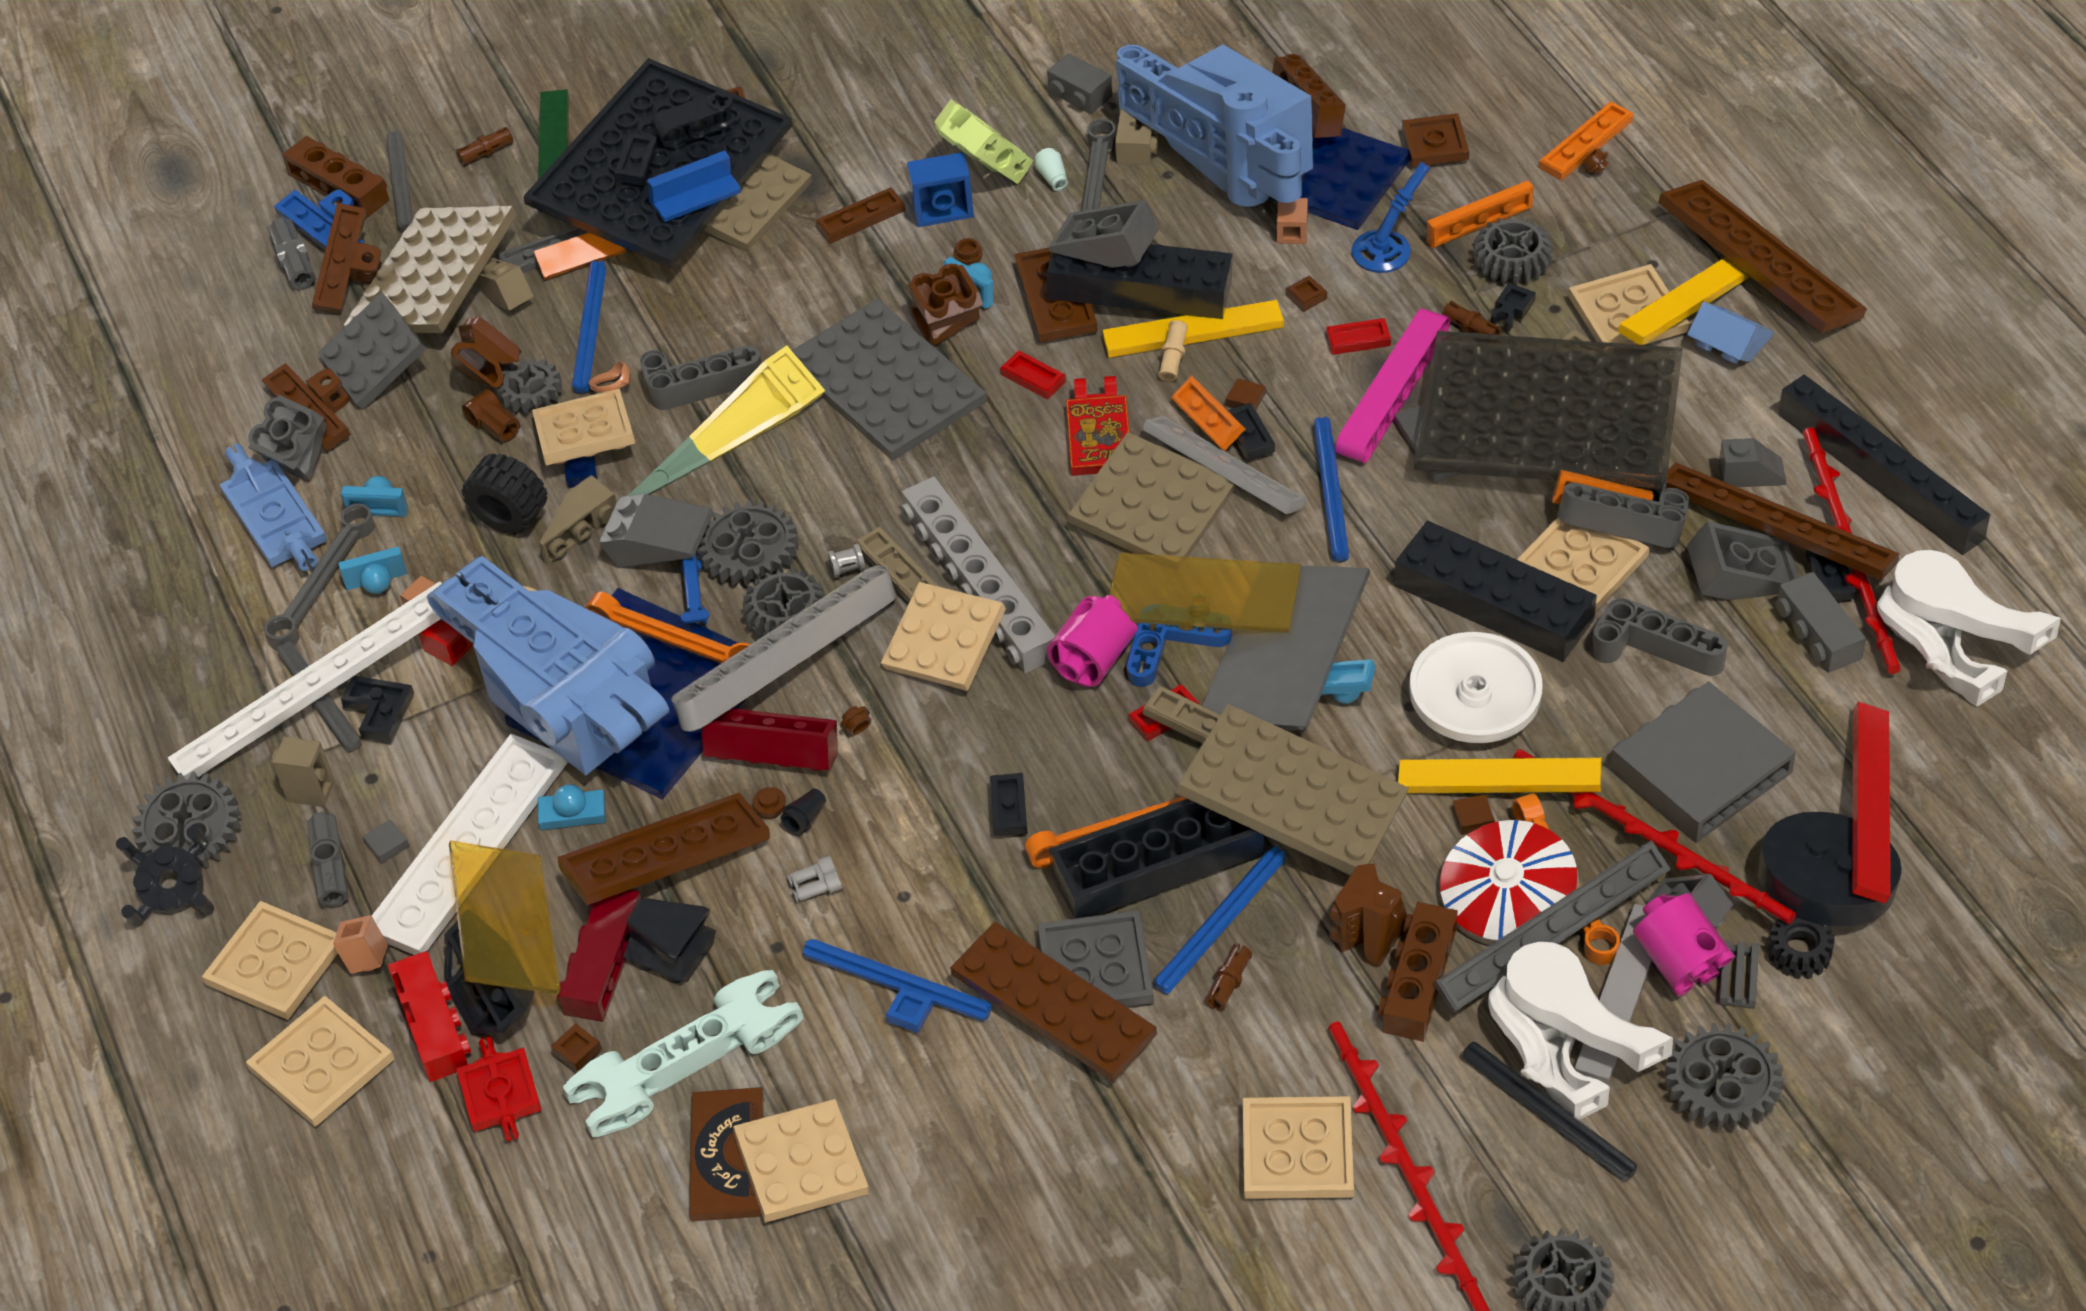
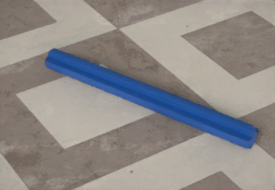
[572,260,606,393]
[1314,416,1349,562]
[1154,846,1285,994]
[803,939,992,1021]

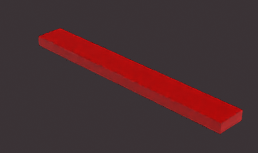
[1852,701,1890,904]

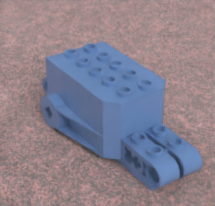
[1116,44,1313,207]
[427,556,669,775]

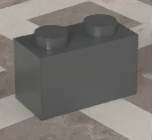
[1047,53,1113,114]

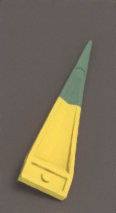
[627,345,825,496]

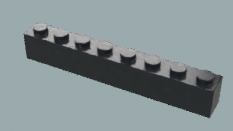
[1779,374,1991,555]

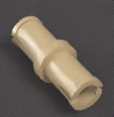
[1158,320,1188,382]

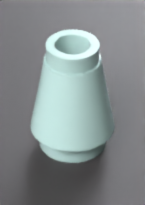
[1035,148,1068,191]

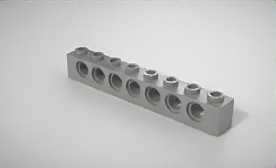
[900,476,1055,674]

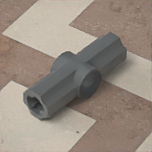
[268,217,316,290]
[307,811,349,908]

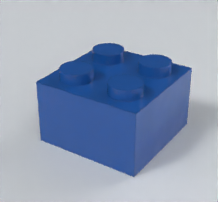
[907,152,974,227]

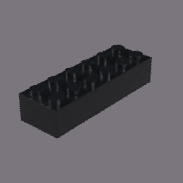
[1047,244,1233,319]
[1394,520,1597,662]
[1049,799,1264,919]

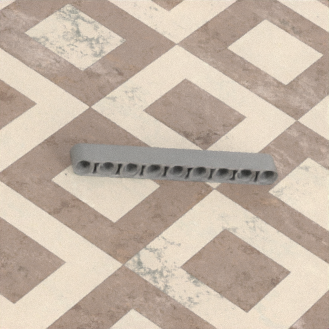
[671,565,897,731]

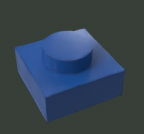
[886,988,934,1033]

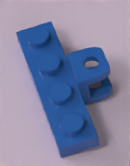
[274,190,365,250]

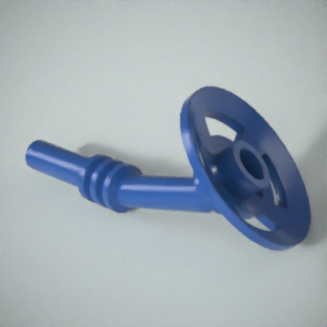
[1352,161,1431,273]

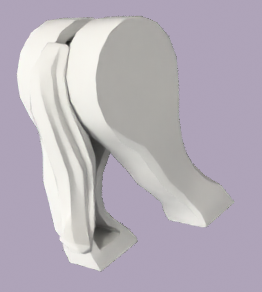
[1877,550,2061,707]
[1488,942,1673,1120]

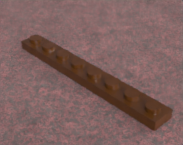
[1661,462,1899,580]

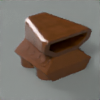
[906,263,983,346]
[451,316,522,388]
[1330,863,1407,967]

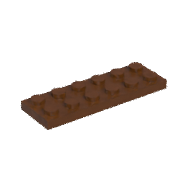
[557,793,770,905]
[950,922,1157,1082]

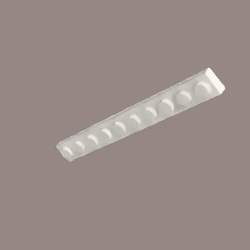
[168,581,442,780]

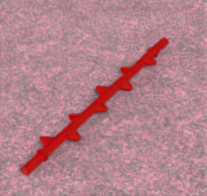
[1803,428,1901,674]
[1513,749,1796,924]
[1328,1021,1491,1311]

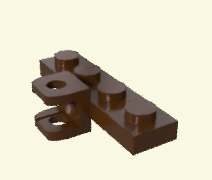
[312,203,382,314]
[261,363,351,452]

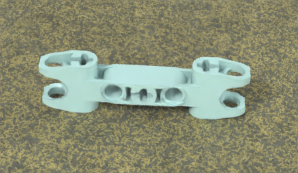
[563,970,803,1137]

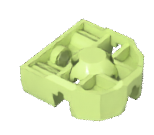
[934,99,1033,184]

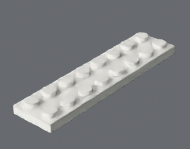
[372,734,567,955]

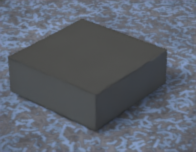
[362,819,409,864]

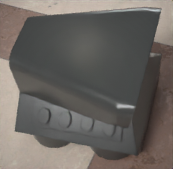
[248,395,327,481]

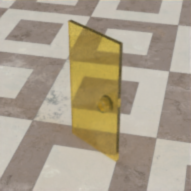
[1110,553,1301,633]
[449,840,560,995]

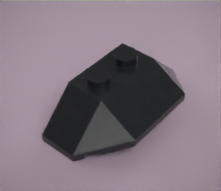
[444,911,535,1035]

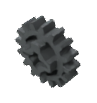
[497,357,562,414]

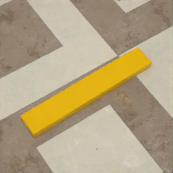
[1618,257,1749,346]
[1102,300,1284,358]
[1398,758,1602,793]

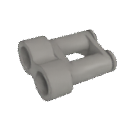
[787,855,843,903]

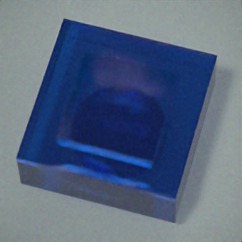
[564,455,598,488]

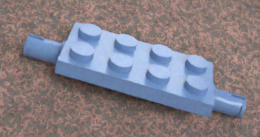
[219,444,327,571]

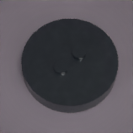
[1757,812,1902,926]

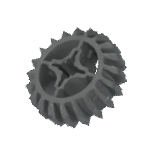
[1473,217,1553,285]
[742,568,826,639]
[1512,1227,1614,1311]

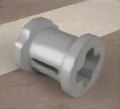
[828,543,866,578]

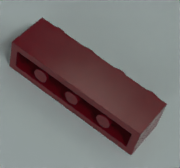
[701,708,838,771]
[557,890,641,1022]

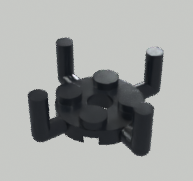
[116,825,214,927]

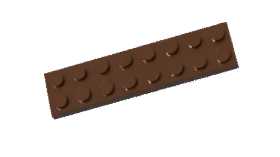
[1658,180,1867,333]

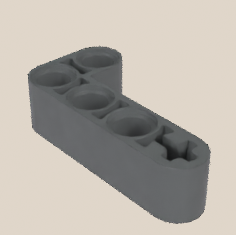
[640,345,762,410]
[1557,483,1689,548]
[1592,598,1728,676]

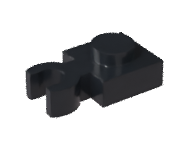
[1491,283,1536,331]

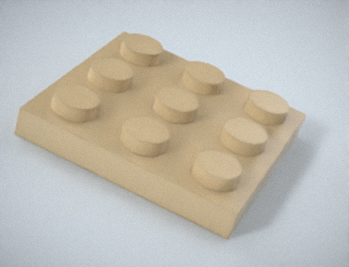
[1568,264,1690,354]
[532,388,635,465]
[1517,518,1650,612]
[881,582,1006,691]
[202,901,338,1020]
[245,996,394,1127]
[1243,1096,1354,1199]
[733,1099,869,1222]

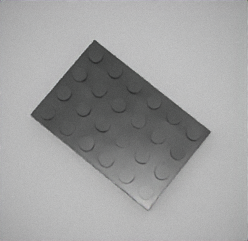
[791,298,988,461]

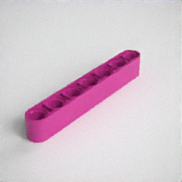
[1335,308,1450,463]

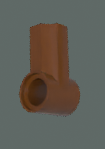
[462,389,521,442]

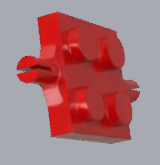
[456,1037,542,1141]

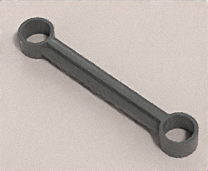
[1082,119,1116,211]
[264,504,375,650]

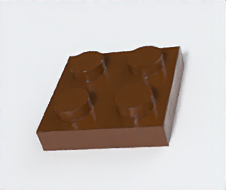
[1402,113,1469,167]

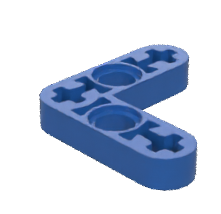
[1127,606,1232,687]

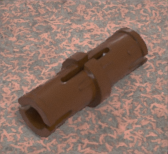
[456,126,514,166]
[1442,301,1502,344]
[1204,944,1252,1011]

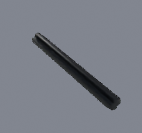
[1463,1042,1637,1181]

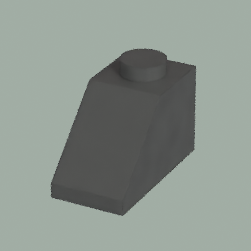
[1719,438,1786,487]
[1646,874,1733,928]

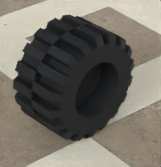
[461,453,548,535]

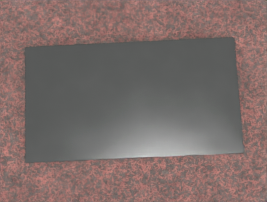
[1202,564,1370,731]

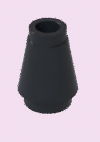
[780,788,826,835]

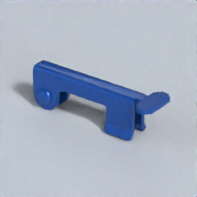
[680,553,710,626]

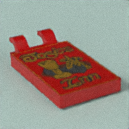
[1066,376,1130,476]

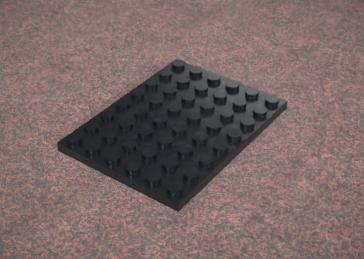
[523,58,792,268]

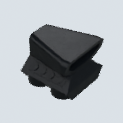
[623,898,716,983]

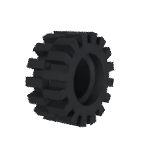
[1768,916,1835,979]

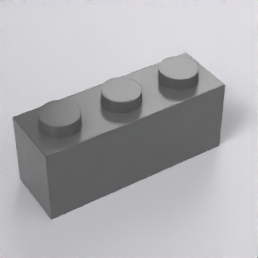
[1776,572,1866,673]

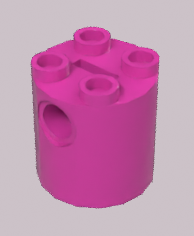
[1047,595,1138,687]
[1633,893,1735,997]

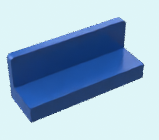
[647,150,741,222]

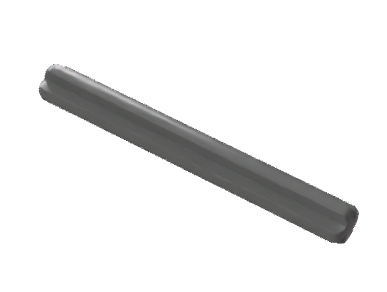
[386,130,413,232]
[277,641,361,752]

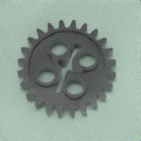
[698,500,799,586]
[132,771,241,868]
[1665,1023,1784,1131]

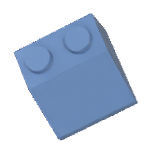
[1687,302,1774,364]

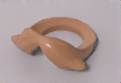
[589,361,631,392]

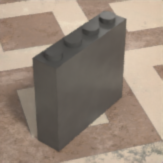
[1610,681,1796,843]

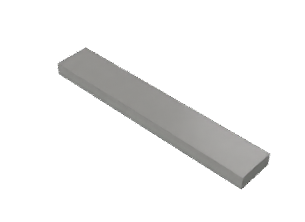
[1142,416,1306,514]
[1574,904,1652,1085]

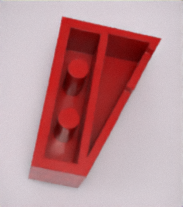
[388,950,471,1082]

